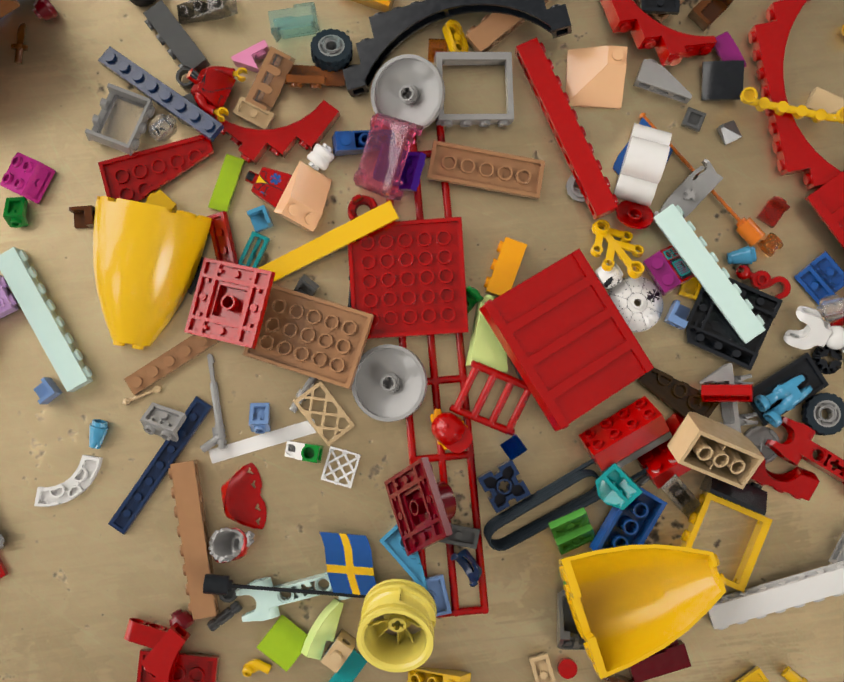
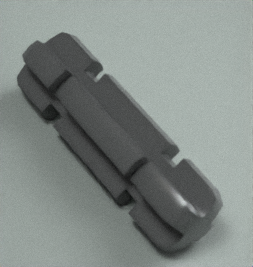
[207,601,242,631]

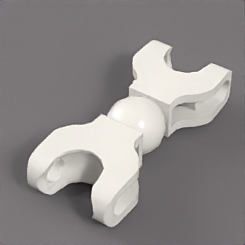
[783,306,844,353]

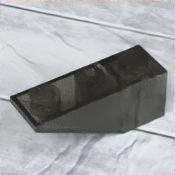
[177,0,238,24]

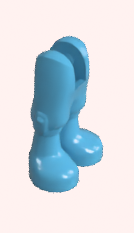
[754,374,813,428]

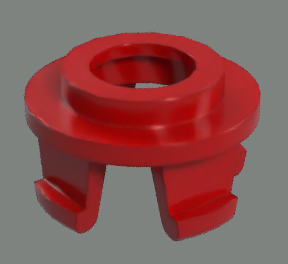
[348,194,378,220]

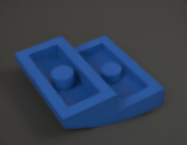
[794,251,844,306]

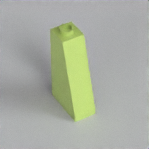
[466,295,508,373]

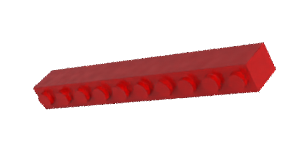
[515,37,619,220]

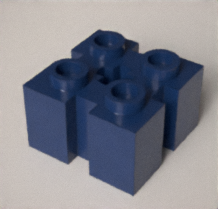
[477,459,531,513]

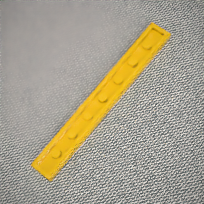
[258,201,399,283]

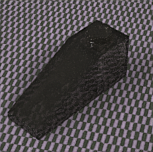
[661,474,701,517]

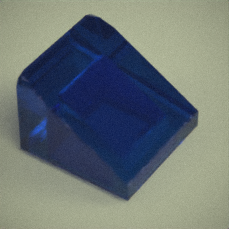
[500,434,527,460]

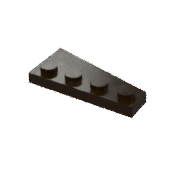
[637,368,720,419]

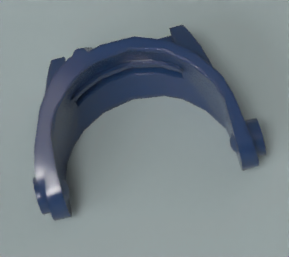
[450,549,482,587]

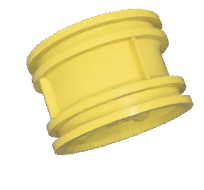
[356,579,437,672]

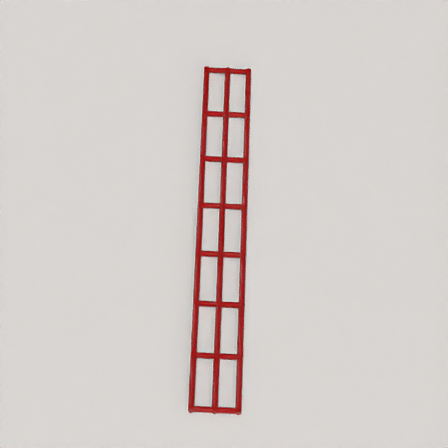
[379,119,489,618]

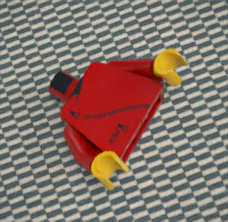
[186,66,248,122]

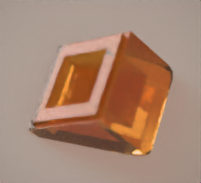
[428,39,447,62]

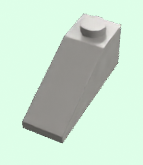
[633,59,692,104]

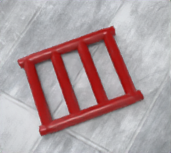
[449,360,531,436]

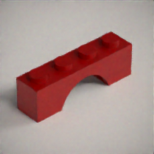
[751,452,820,501]

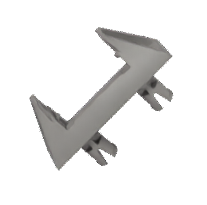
[700,363,758,433]

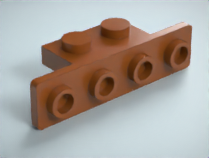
[284,65,345,89]

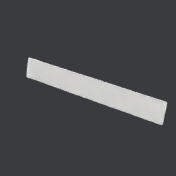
[208,419,317,464]

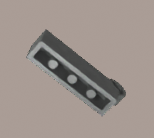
[143,0,210,89]

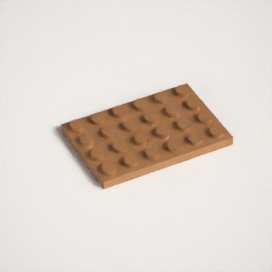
[243,284,374,390]

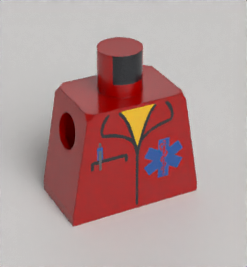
[245,167,292,209]

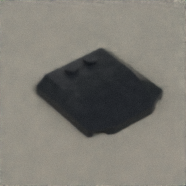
[686,278,783,371]

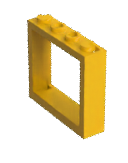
[680,491,773,593]

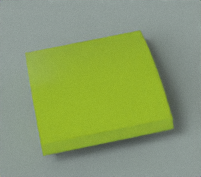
[256,615,308,672]

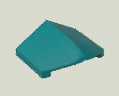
[595,463,643,510]

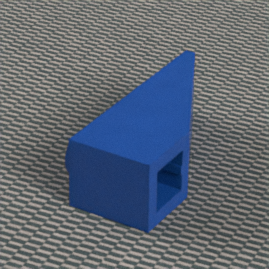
[332,129,393,156]

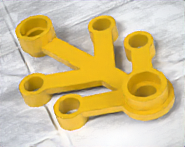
[590,219,645,279]

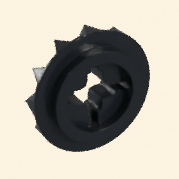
[812,344,844,374]

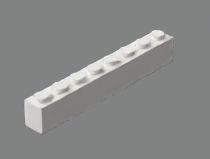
[707,561,844,630]

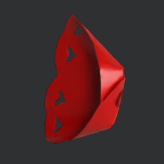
[221,463,267,529]

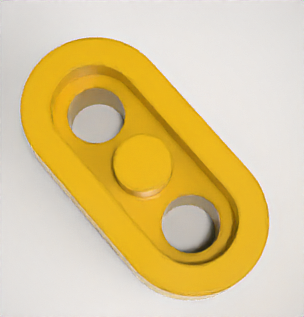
[442,19,469,52]

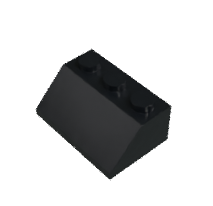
[700,475,767,516]

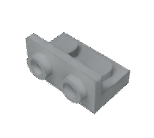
[140,402,187,442]

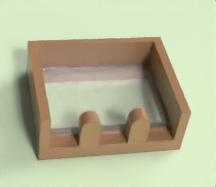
[245,46,296,111]

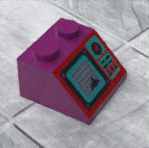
[643,245,695,296]

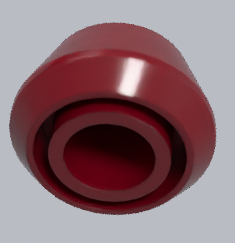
[33,0,58,21]
[169,608,195,629]

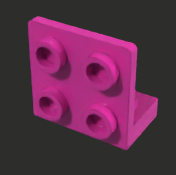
[0,152,56,204]

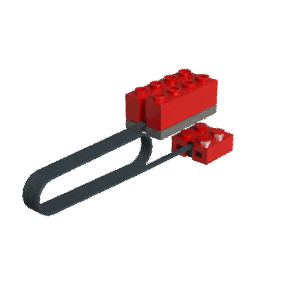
[484,396,691,551]

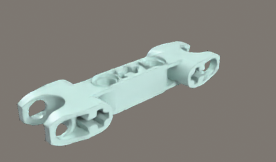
[235,572,354,622]

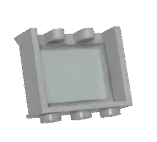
[85,83,155,156]

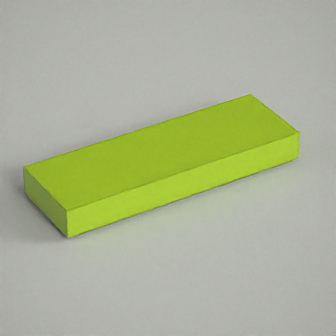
[208,154,245,213]

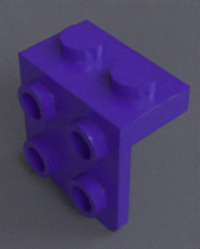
[374,143,426,191]

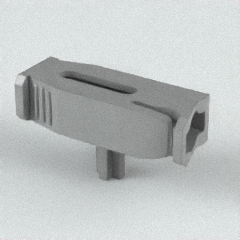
[653,158,723,218]

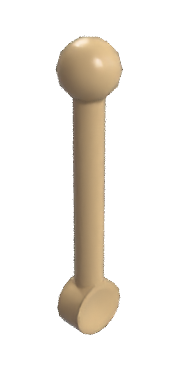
[123,385,161,405]

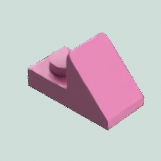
[231,40,269,73]

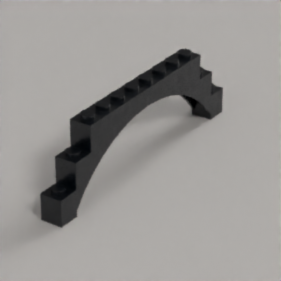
[342,0,572,97]

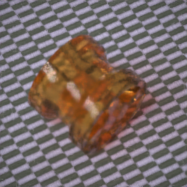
[758,233,783,257]

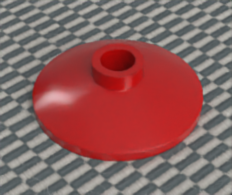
[616,200,654,229]

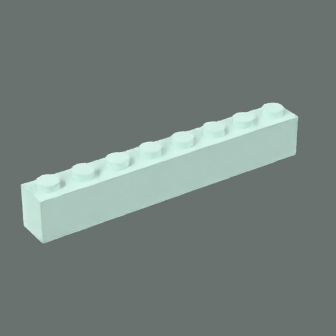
[653,204,766,343]
[0,247,93,392]

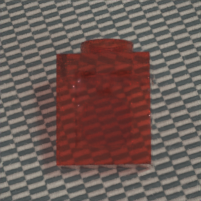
[756,196,790,228]

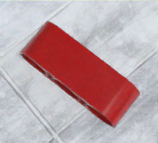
[124,618,170,648]

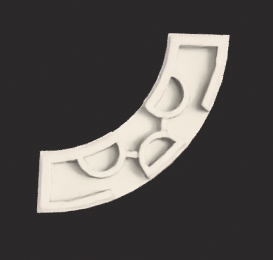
[34,455,103,507]

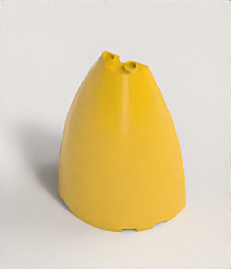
[93,196,212,350]
[559,544,726,679]

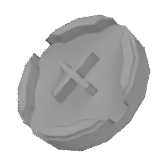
[743,426,780,464]

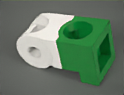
[284,441,324,463]

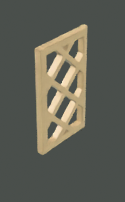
[293,380,355,447]

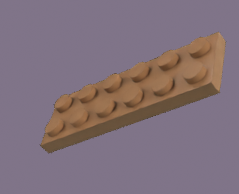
[427,140,545,199]

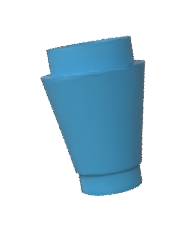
[727,245,757,264]
[89,419,109,449]

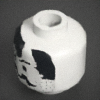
[595,262,624,290]

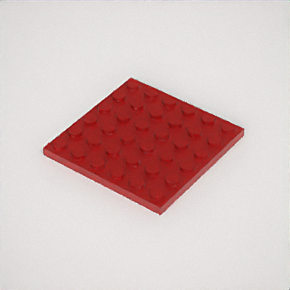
[348,217,469,339]

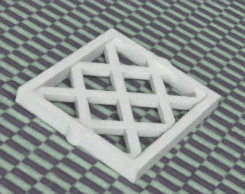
[321,446,361,488]

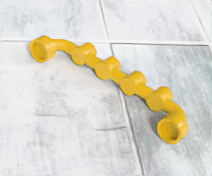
[740,87,844,124]

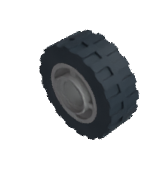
[310,29,353,72]
[801,392,844,436]

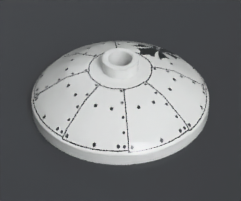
[608,276,664,333]

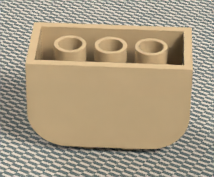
[667,412,765,489]

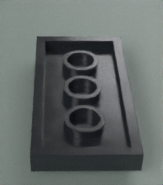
[747,352,829,426]

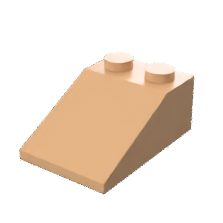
[274,161,332,232]

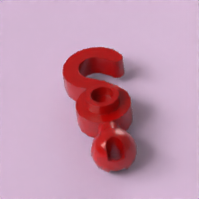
[736,265,791,299]

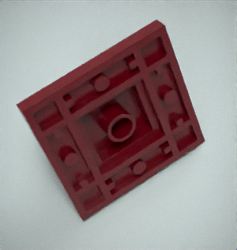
[384,456,456,556]

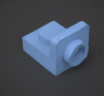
[249,403,271,434]

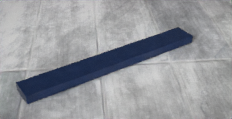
[108,396,213,535]

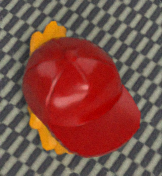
[430,408,473,454]

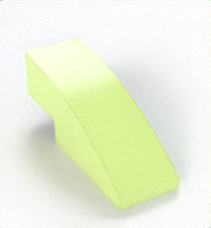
[301,598,344,660]

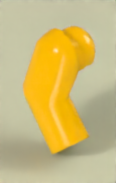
[242,659,272,677]

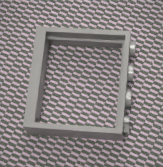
[434,52,514,127]

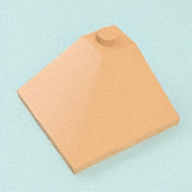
[565,46,627,109]

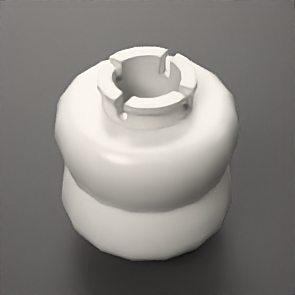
[307,143,335,171]

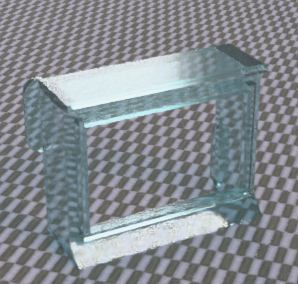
[268,2,321,42]

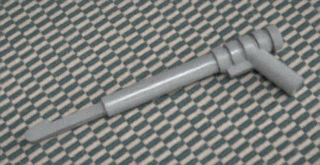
[200,354,227,453]

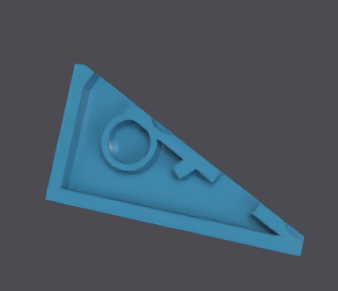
[379,525,428,590]

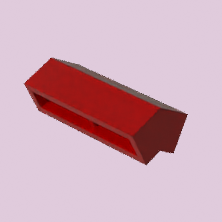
[701,384,753,402]

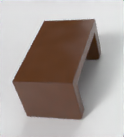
[688,0,734,32]

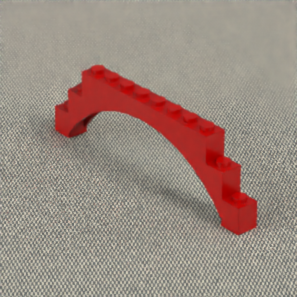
[748,0,841,190]

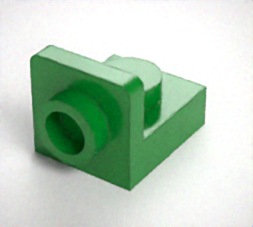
[3,197,29,228]

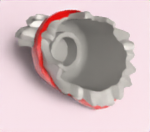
[208,527,255,564]

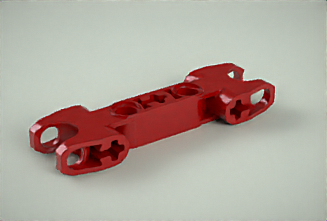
[765,416,844,484]

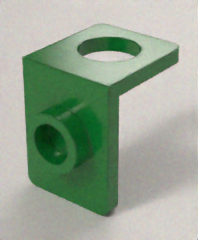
[466,286,484,313]

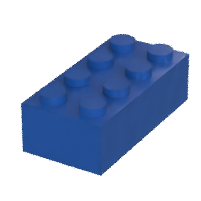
[589,486,667,550]

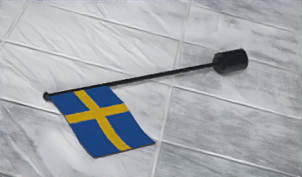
[203,531,377,598]

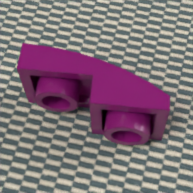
[713,31,746,67]

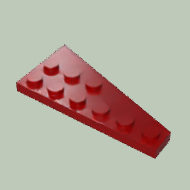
[98,135,214,202]

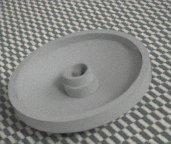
[371,54,445,133]
[351,344,427,422]

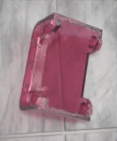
[353,112,423,201]

